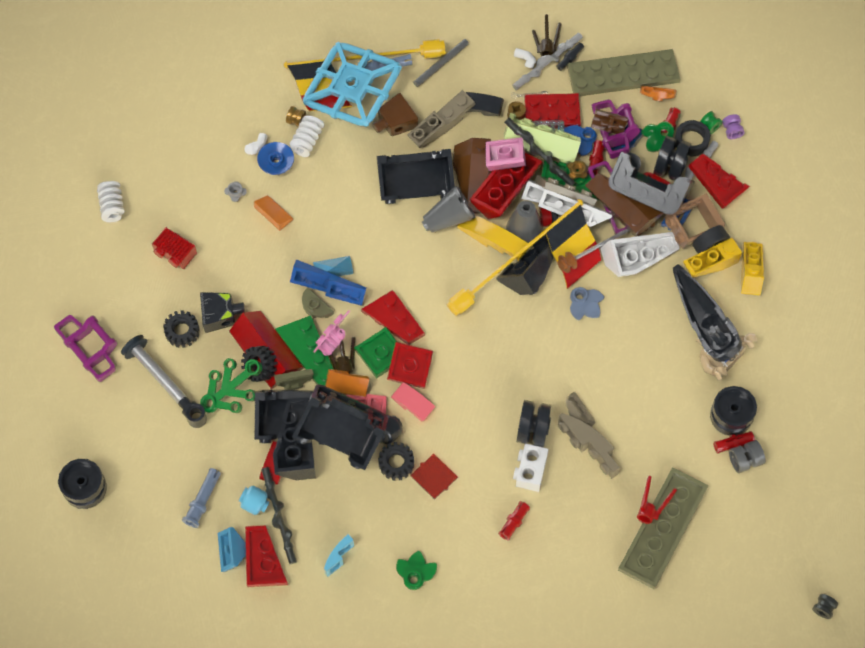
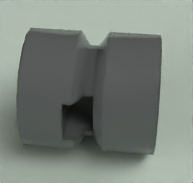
[729,440,766,473]

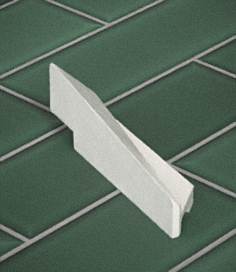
[521,180,613,227]

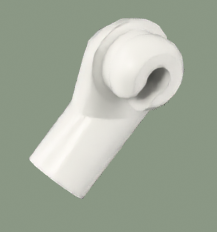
[514,48,536,68]
[245,133,268,155]

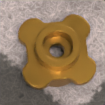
[568,161,587,179]

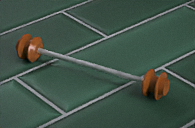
[557,222,655,273]

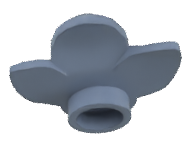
[570,287,604,320]

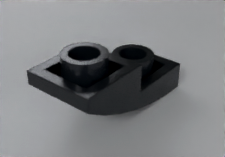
[466,92,504,116]

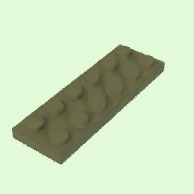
[567,49,680,96]
[618,467,708,589]

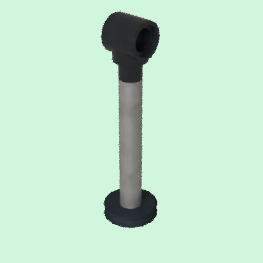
[121,335,207,428]

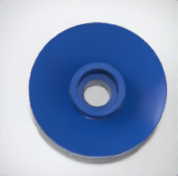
[257,142,294,175]

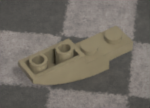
[407,90,475,148]
[558,413,620,479]

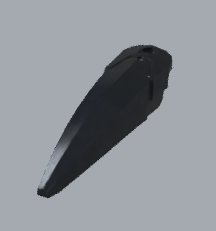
[673,264,742,362]

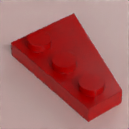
[688,154,750,209]
[245,525,288,587]

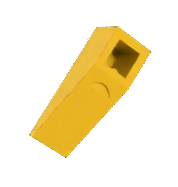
[683,238,742,278]
[741,242,764,296]

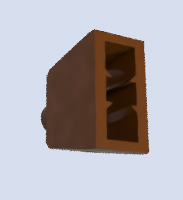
[372,93,418,136]

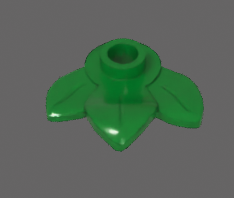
[641,121,674,152]
[396,551,437,590]

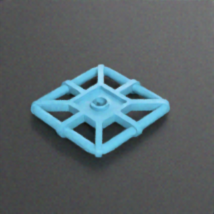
[303,41,402,127]

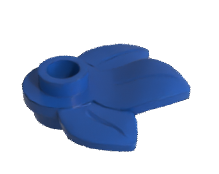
[563,125,597,156]

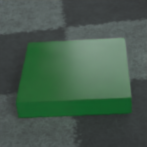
[354,327,397,379]

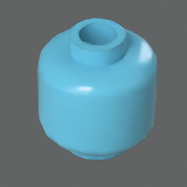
[238,486,269,515]

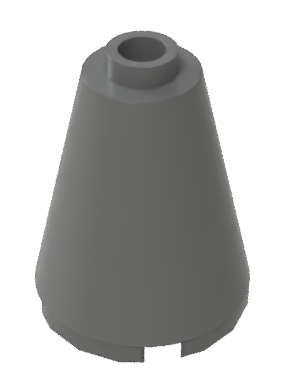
[422,186,476,233]
[506,201,543,243]

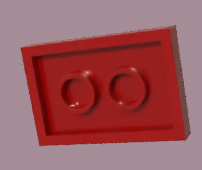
[524,93,581,129]

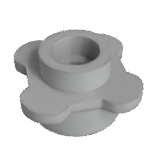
[224,182,247,202]

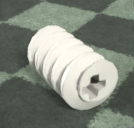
[290,116,324,157]
[97,181,125,222]

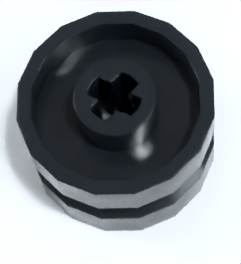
[653,135,691,181]
[710,386,757,436]
[516,400,551,447]
[58,459,107,509]

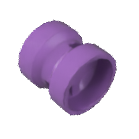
[722,114,745,140]

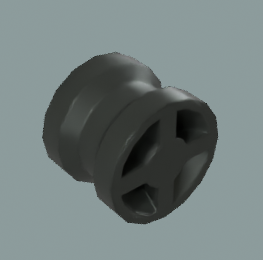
[812,594,838,619]

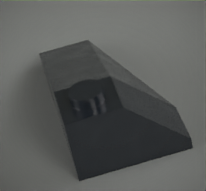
[496,234,554,295]
[273,397,316,481]

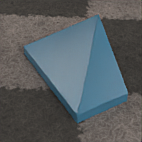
[313,256,353,276]
[217,527,246,572]

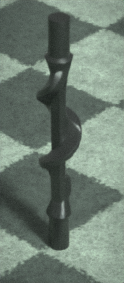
[504,117,575,185]
[261,467,297,565]

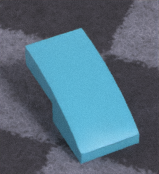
[324,534,354,577]

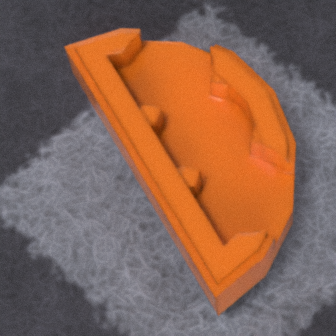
[640,86,677,101]

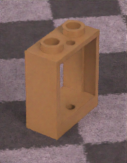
[664,193,725,249]

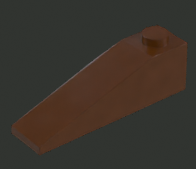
[453,138,491,214]
[585,173,664,237]

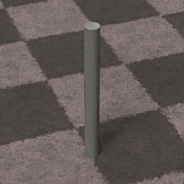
[413,39,469,87]

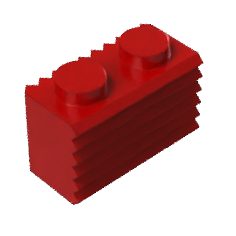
[152,227,197,269]

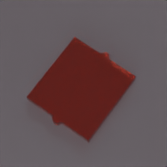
[410,454,458,500]

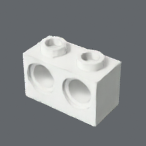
[513,443,548,492]

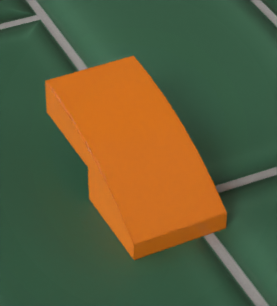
[326,369,369,397]

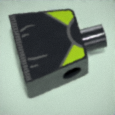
[200,292,245,333]

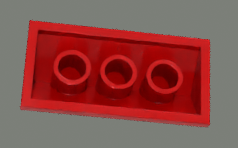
[470,153,542,219]
[229,311,303,390]

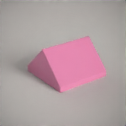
[486,137,526,171]

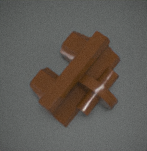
[591,109,628,134]

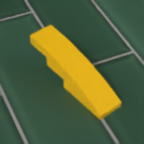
[457,215,530,261]

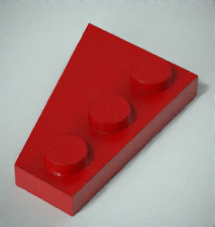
[361,290,425,345]

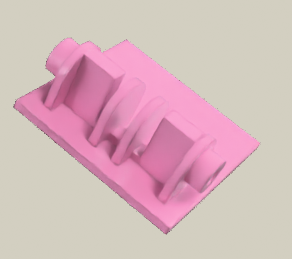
[313,310,350,356]

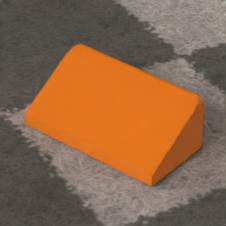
[253,195,293,231]

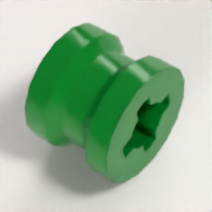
[700,111,723,134]

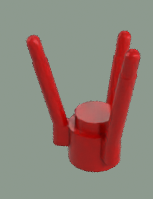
[637,475,677,524]

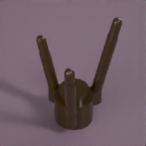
[532,14,562,56]
[329,337,355,374]

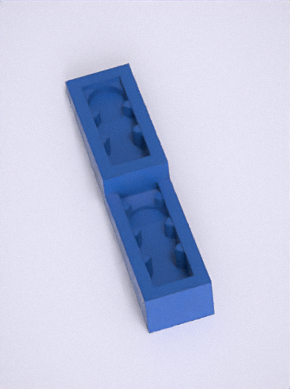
[290,259,366,306]

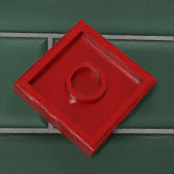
[387,342,433,389]

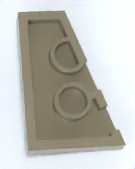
[535,175,597,206]

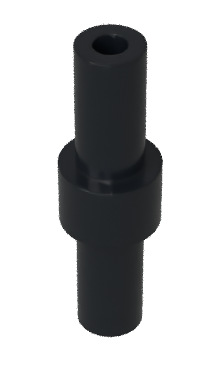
[556,42,584,71]

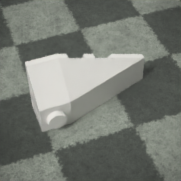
[600,232,680,277]

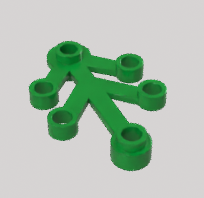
[200,358,262,413]

